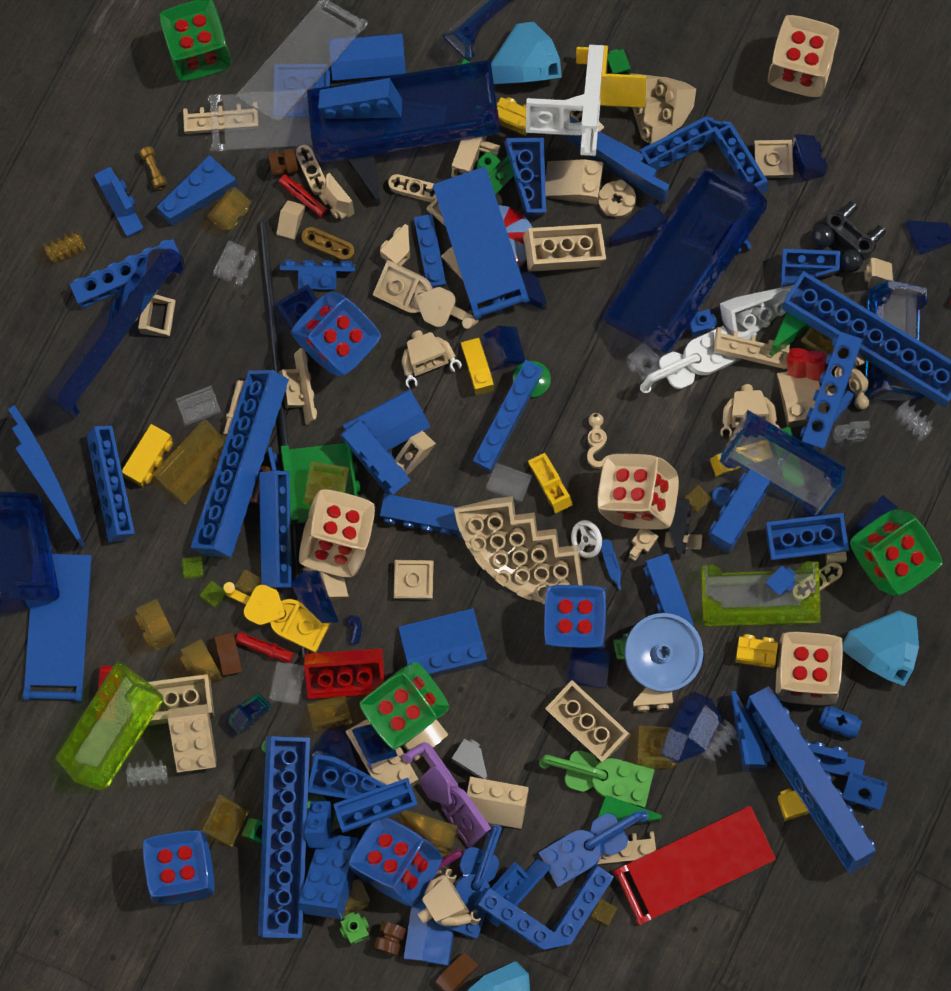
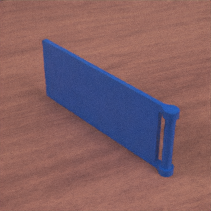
[433,167,530,320]
[23,554,92,702]

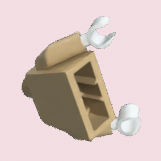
[402,330,462,389]

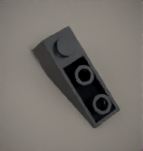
[667,497,692,559]

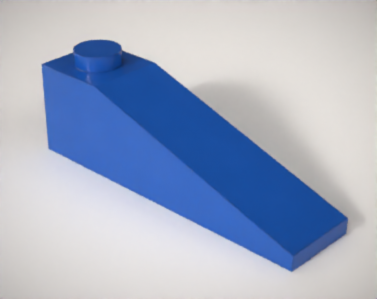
[730,691,770,771]

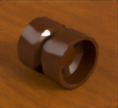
[268,148,299,176]
[373,921,406,956]

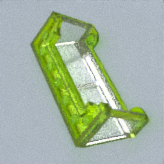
[702,562,821,626]

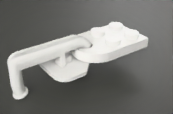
[640,326,742,393]

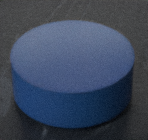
[712,486,731,507]

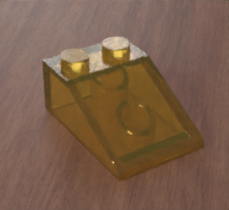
[400,810,458,857]

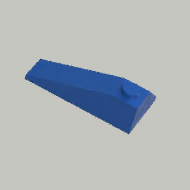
[308,753,387,799]

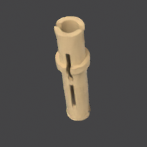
[223,380,245,437]

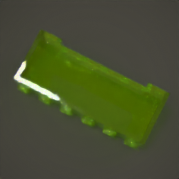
[55,661,163,790]

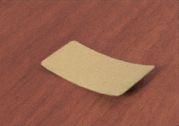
[665,532,702,549]

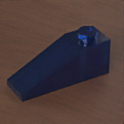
[610,202,667,247]
[291,571,339,623]

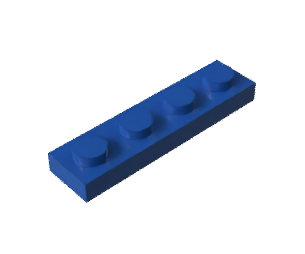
[414,214,446,288]

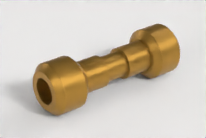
[139,146,168,190]

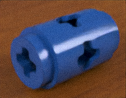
[818,706,862,739]

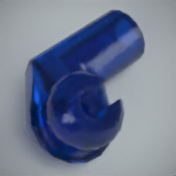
[348,615,362,644]

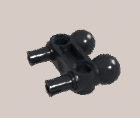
[811,201,886,272]

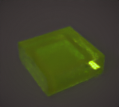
[182,557,204,579]
[199,581,226,608]

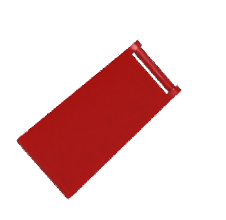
[612,806,776,926]

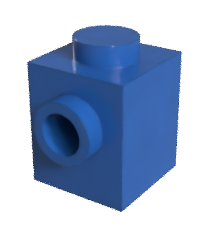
[687,309,717,338]
[766,566,796,597]

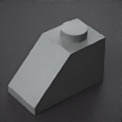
[452,739,487,780]

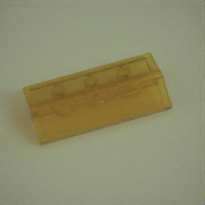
[152,419,226,504]

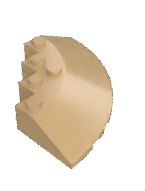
[454,496,583,604]

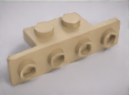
[279,348,317,425]

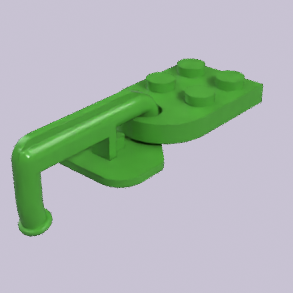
[539,751,654,808]

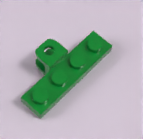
[477,152,514,196]

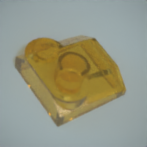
[638,725,678,768]

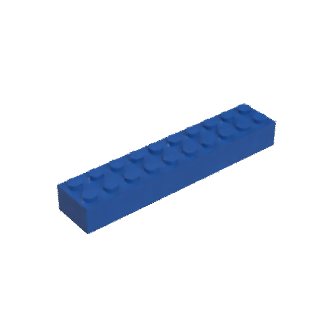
[781,271,951,408]
[190,370,289,557]
[745,686,876,875]
[258,736,310,938]

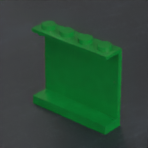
[281,443,360,525]

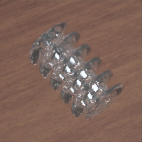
[894,400,935,442]
[695,719,739,762]
[126,760,168,788]

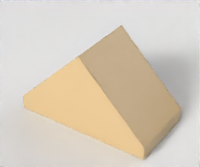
[277,201,306,240]

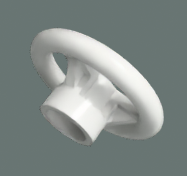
[571,520,602,558]

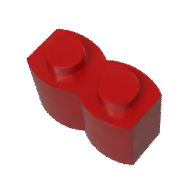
[787,348,828,381]

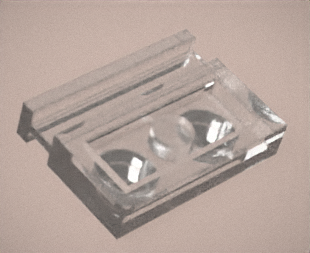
[176,386,221,425]
[486,463,532,502]
[270,661,305,705]

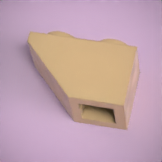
[380,224,410,266]
[864,258,893,288]
[633,688,673,712]

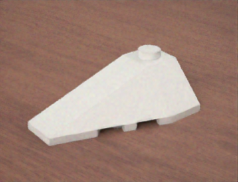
[720,285,794,340]

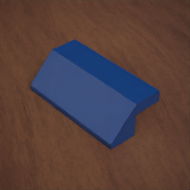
[329,33,406,81]
[343,389,430,451]
[333,778,418,833]
[404,893,454,966]

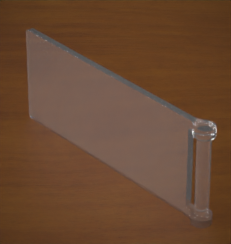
[237,0,368,123]
[208,89,356,152]

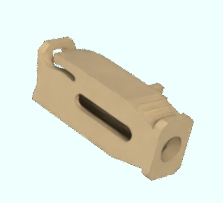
[451,105,501,177]

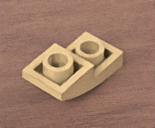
[404,719,448,761]

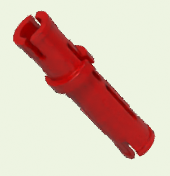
[278,174,328,218]
[236,632,294,664]

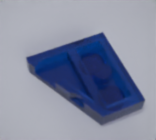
[906,221,951,255]

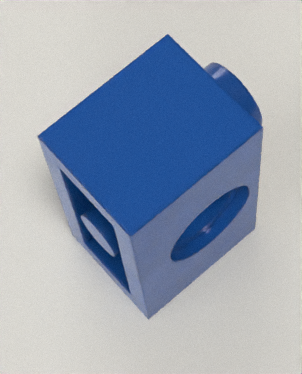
[843,771,888,810]
[304,801,334,848]

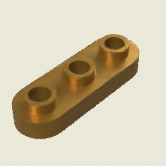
[302,227,355,261]

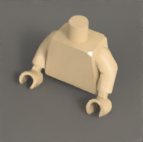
[721,384,780,438]
[418,869,481,926]

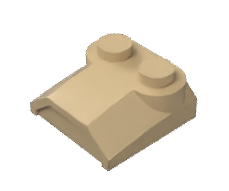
[319,173,355,220]

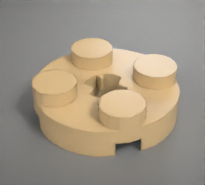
[598,180,636,218]

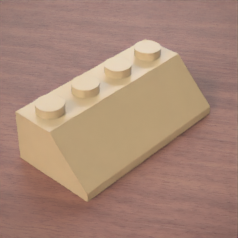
[545,680,631,762]

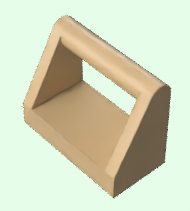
[138,293,176,337]

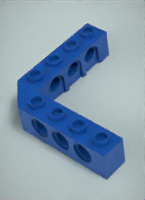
[640,116,768,199]
[474,866,614,950]

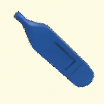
[601,540,622,591]

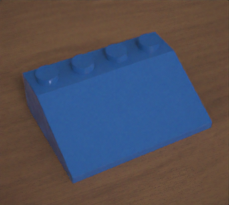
[399,608,487,678]

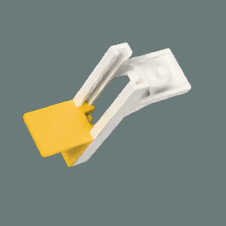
[526,45,647,156]

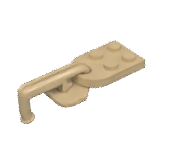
[373,260,479,329]

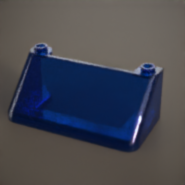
[0,491,60,615]

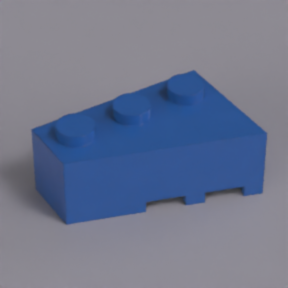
[780,249,840,288]

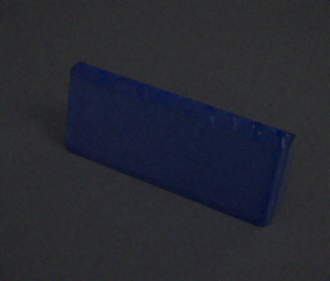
[307,59,501,163]
[602,166,767,354]
[47,248,186,419]

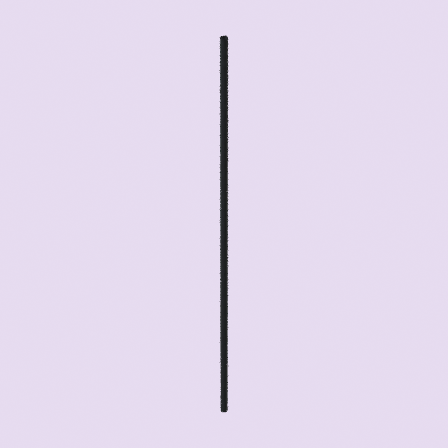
[259,221,309,659]

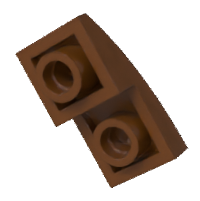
[214,632,242,676]
[435,952,479,991]

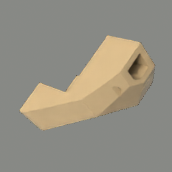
[630,73,696,144]

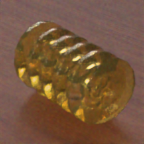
[43,229,85,263]

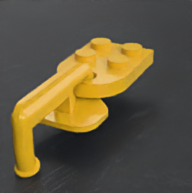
[223,582,333,653]

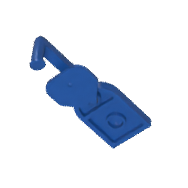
[539,810,649,887]
[440,824,502,939]

